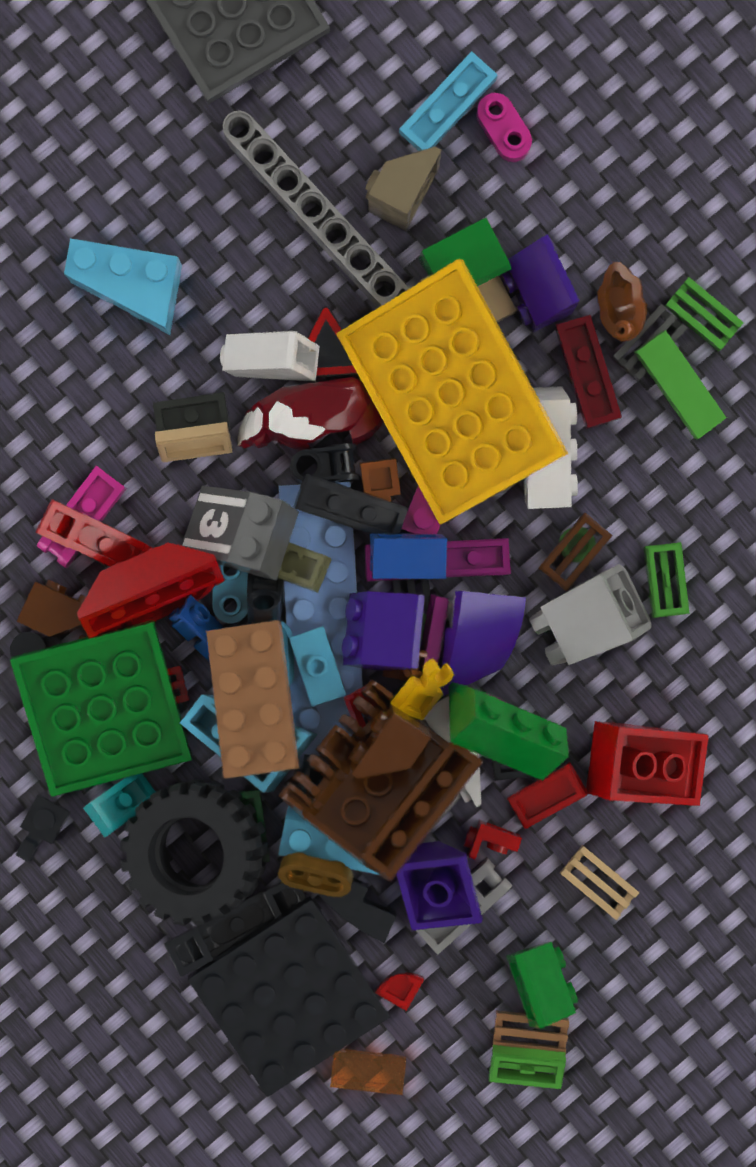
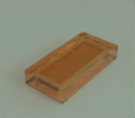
[330,1049,407,1095]

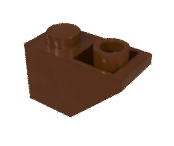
[17,579,86,637]
[349,704,431,778]

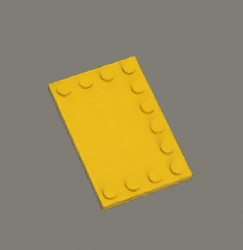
[336,259,569,525]

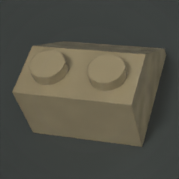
[365,147,442,231]

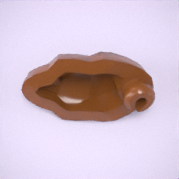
[597,262,647,342]

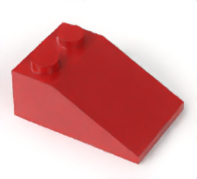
[586,721,709,806]

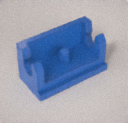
[370,534,447,579]

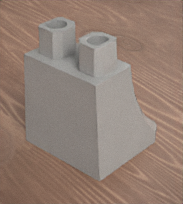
[529,564,651,666]

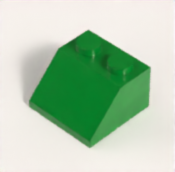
[506,942,578,1029]

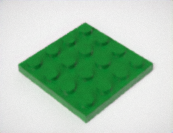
[10,620,192,797]

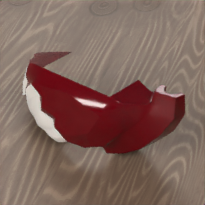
[237,377,384,450]

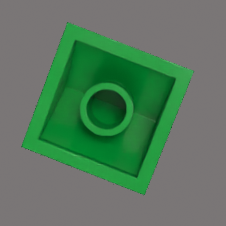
[418,217,512,287]

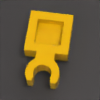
[390,658,454,720]

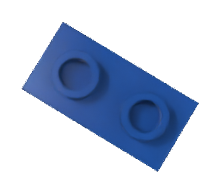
[168,594,224,663]

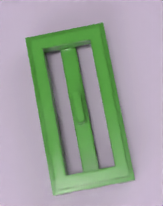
[665,277,744,352]
[644,542,690,618]
[489,1045,566,1089]

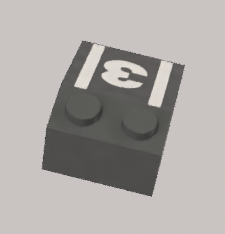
[182,486,299,580]

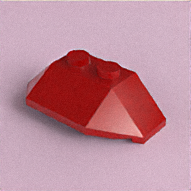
[77,542,225,639]

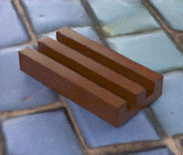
[538,512,613,591]

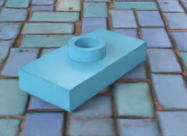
[289,626,346,707]

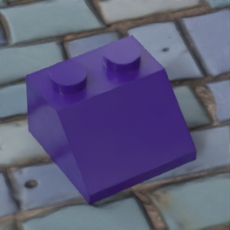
[501,235,580,332]
[341,591,425,671]

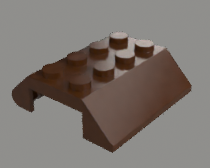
[279,680,483,881]

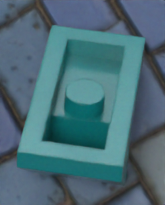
[83,773,156,838]

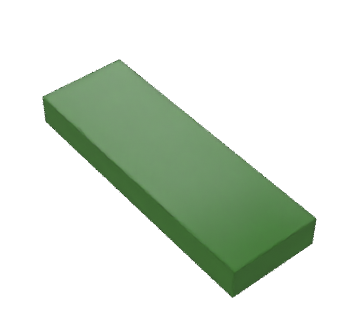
[634,330,727,439]

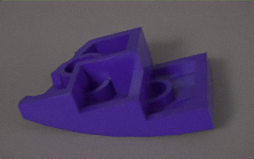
[438,591,526,697]

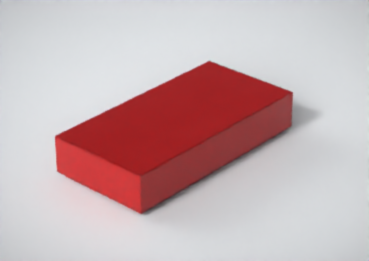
[507,762,588,829]

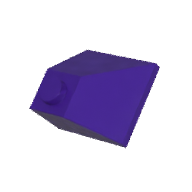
[397,841,483,930]

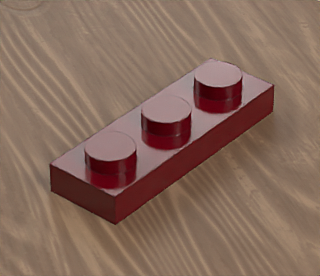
[555,315,622,429]

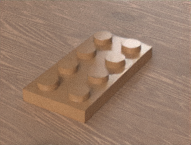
[206,620,299,779]

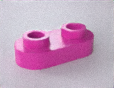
[477,93,532,162]

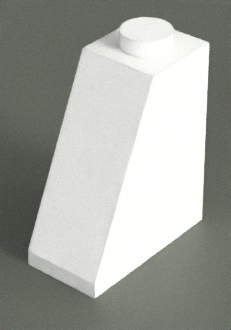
[220,331,320,382]

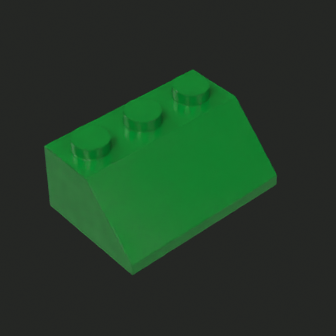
[449,682,569,780]

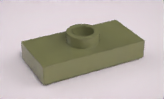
[277,543,332,593]

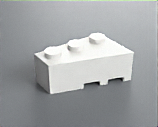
[524,386,578,509]

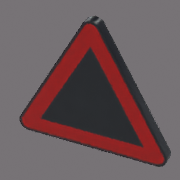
[307,307,358,378]

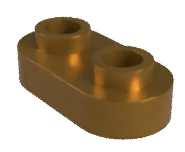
[278,852,353,897]

